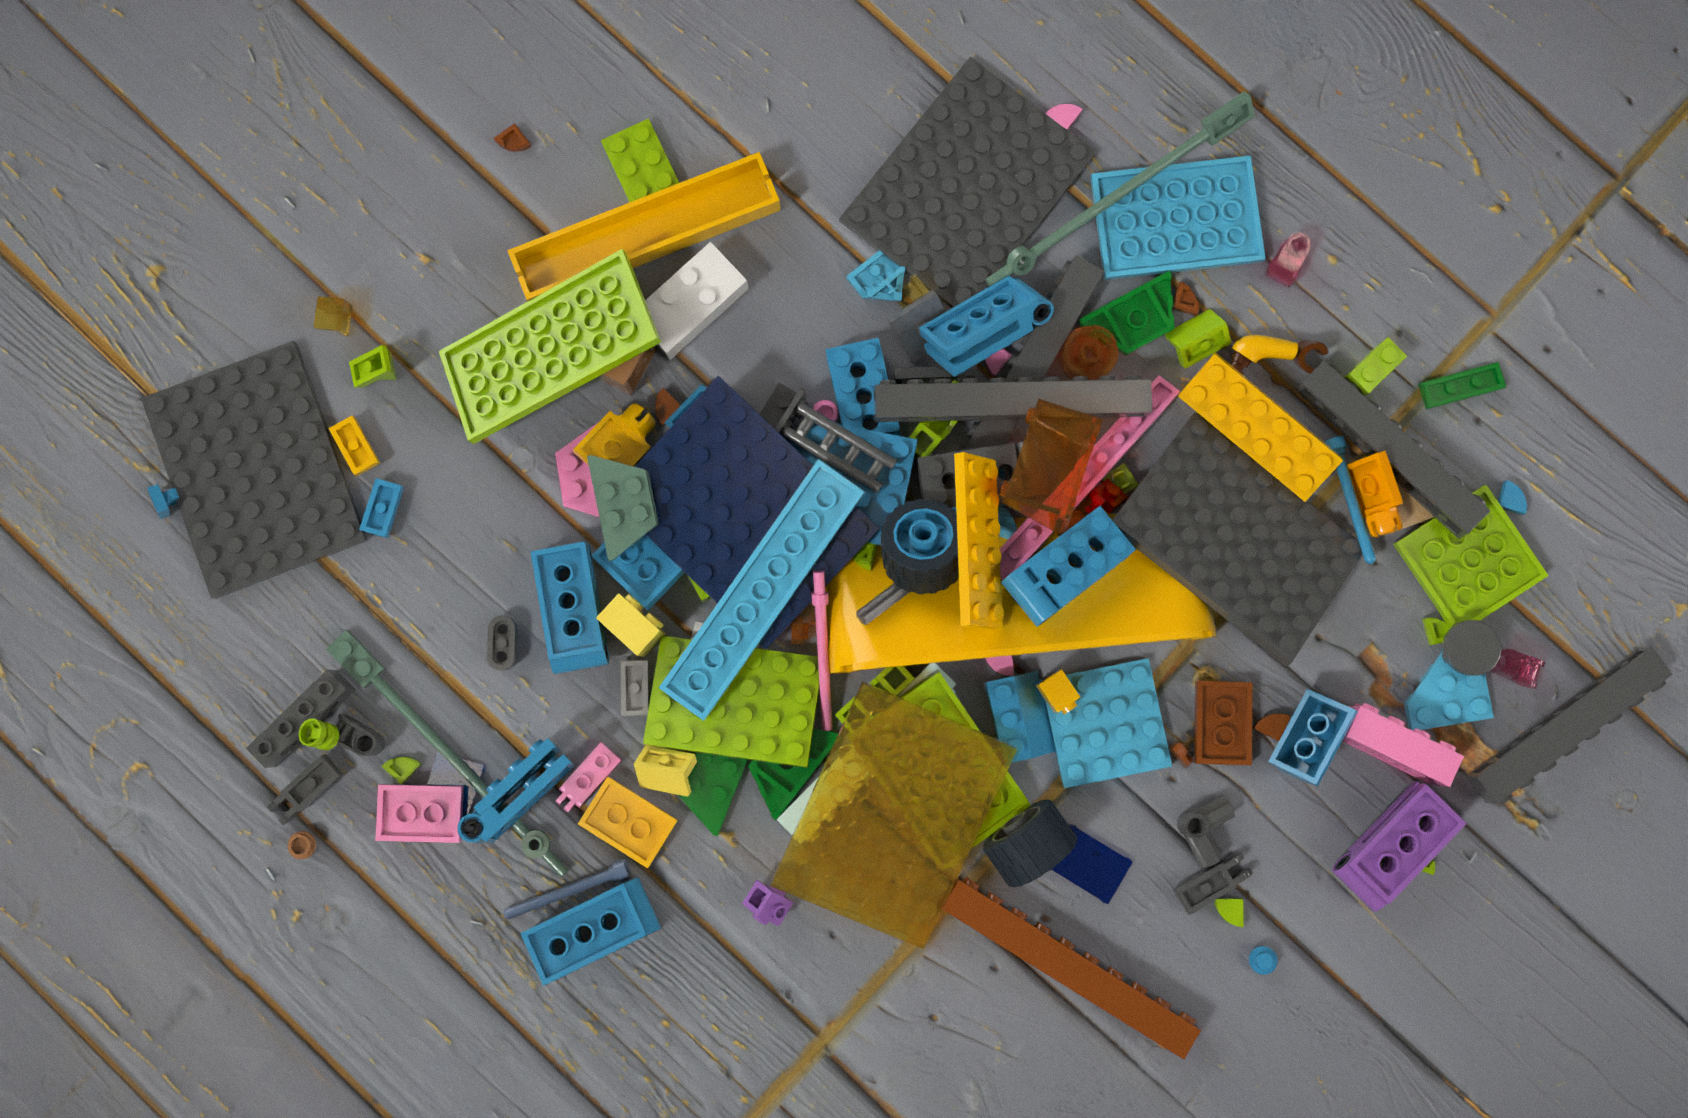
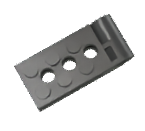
[916,440,1049,508]

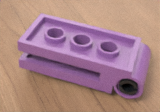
[1332,781,1467,912]

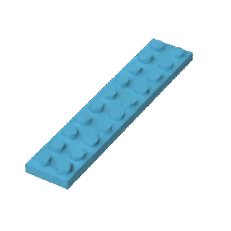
[659,459,865,721]

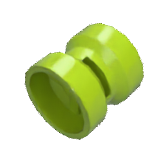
[298,718,339,751]

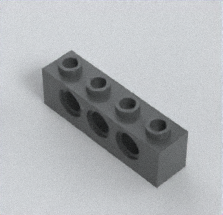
[246,669,356,768]

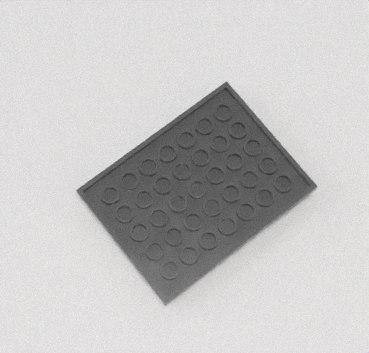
[839,57,1096,308]
[141,341,368,599]
[1112,412,1362,667]

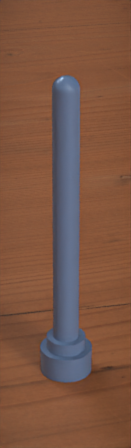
[503,857,632,919]

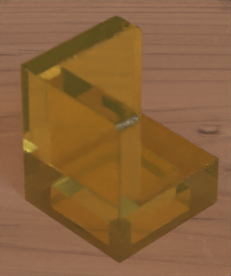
[897,274,929,309]
[314,296,352,336]

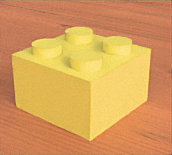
[596,593,666,658]

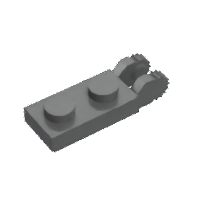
[267,754,344,825]
[1173,853,1253,915]

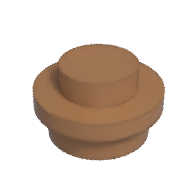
[288,831,316,859]

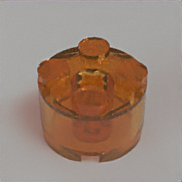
[1060,325,1118,381]

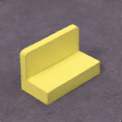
[634,745,697,797]

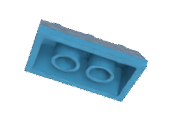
[984,671,1056,764]
[1268,689,1358,786]

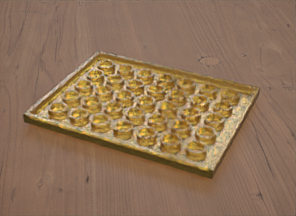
[771,681,1017,949]

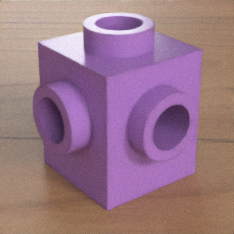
[742,880,794,926]

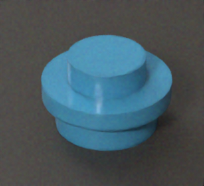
[1249,946,1278,975]

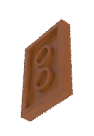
[1194,681,1253,766]

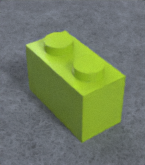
[1343,337,1407,396]

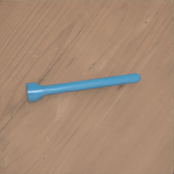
[1324,436,1376,564]

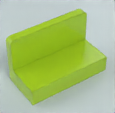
[1165,309,1232,369]

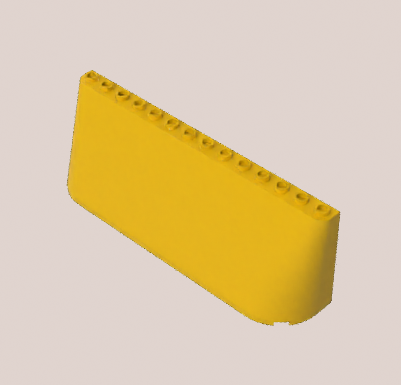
[825,510,1217,675]

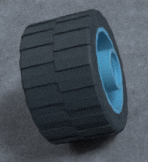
[880,499,959,594]

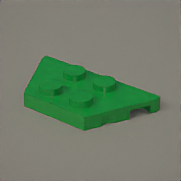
[1078,271,1174,356]
[748,729,841,821]
[678,752,748,836]

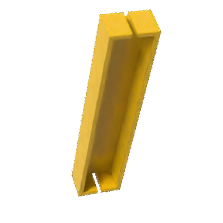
[507,152,781,301]

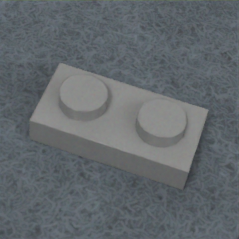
[620,660,649,716]

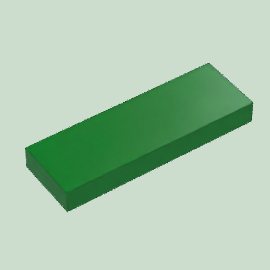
[1418,362,1506,410]

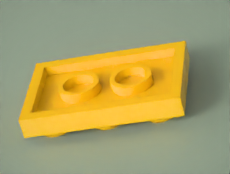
[578,776,678,868]

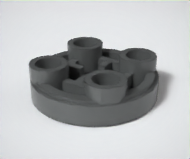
[1442,620,1501,676]

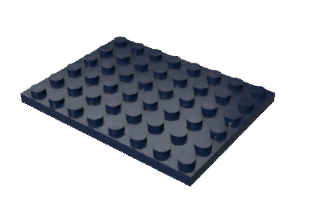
[635,376,880,650]

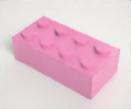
[1342,703,1464,787]

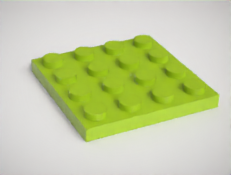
[1393,485,1549,627]

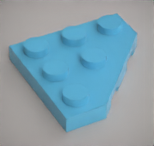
[1404,648,1494,731]

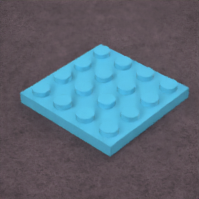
[1040,658,1172,788]

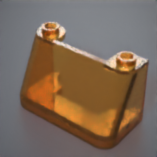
[999,399,1103,534]

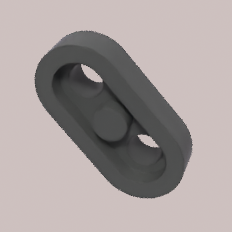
[487,615,518,671]

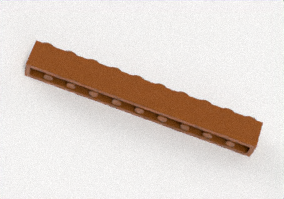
[940,877,1201,1060]

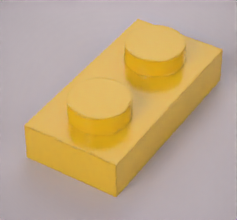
[328,415,380,476]

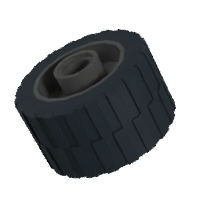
[982,799,1078,887]

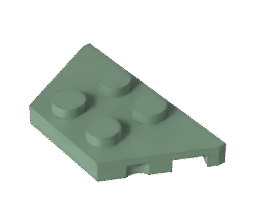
[587,455,659,561]

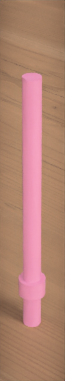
[811,570,833,731]

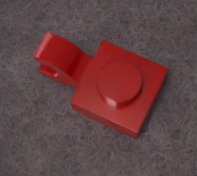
[1085,479,1128,514]

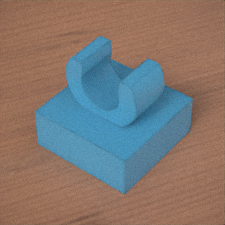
[147,484,180,519]

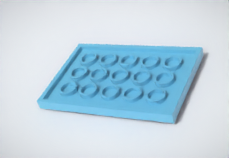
[1090,156,1265,280]

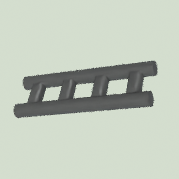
[783,403,898,493]

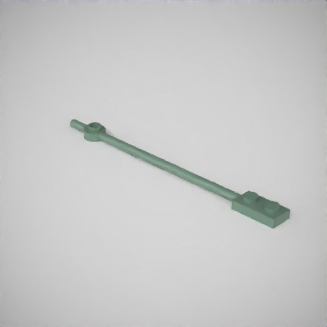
[985,91,1255,287]
[326,630,569,877]

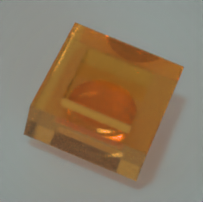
[791,617,809,645]

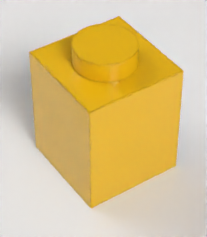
[1036,669,1080,714]

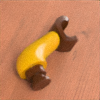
[1229,334,1329,374]

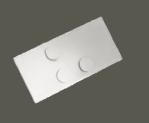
[645,242,749,360]

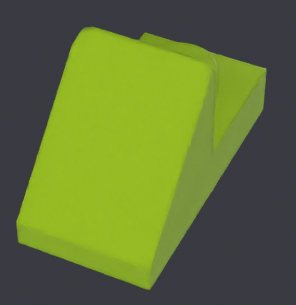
[349,345,397,388]

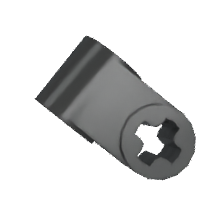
[336,713,385,756]

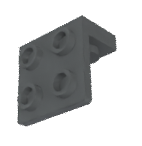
[760,382,808,440]

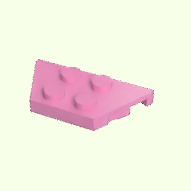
[555,424,599,517]

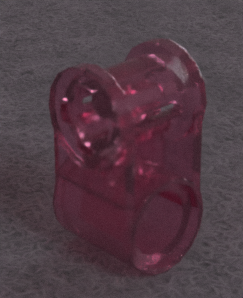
[1265,232,1311,288]
[1490,649,1546,689]

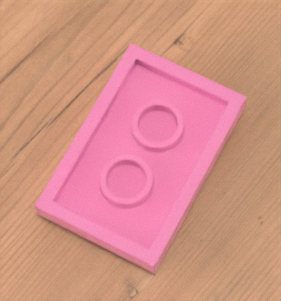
[375,784,464,843]

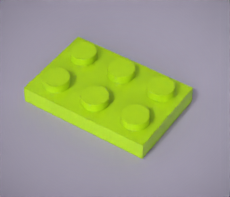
[600,118,679,202]

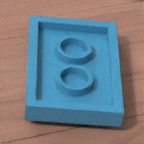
[591,535,685,611]

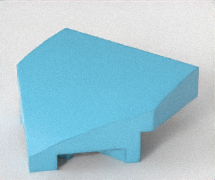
[845,250,905,302]

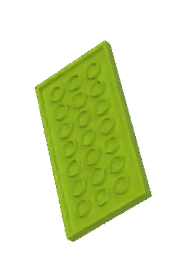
[439,249,661,444]

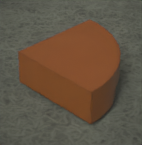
[493,123,532,152]
[1172,282,1199,316]
[655,388,681,427]
[1252,713,1291,741]
[1168,742,1194,768]

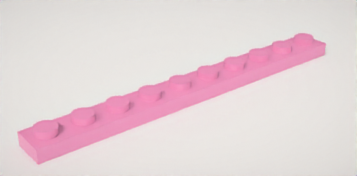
[1000,375,1180,580]

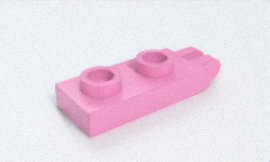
[555,742,622,812]

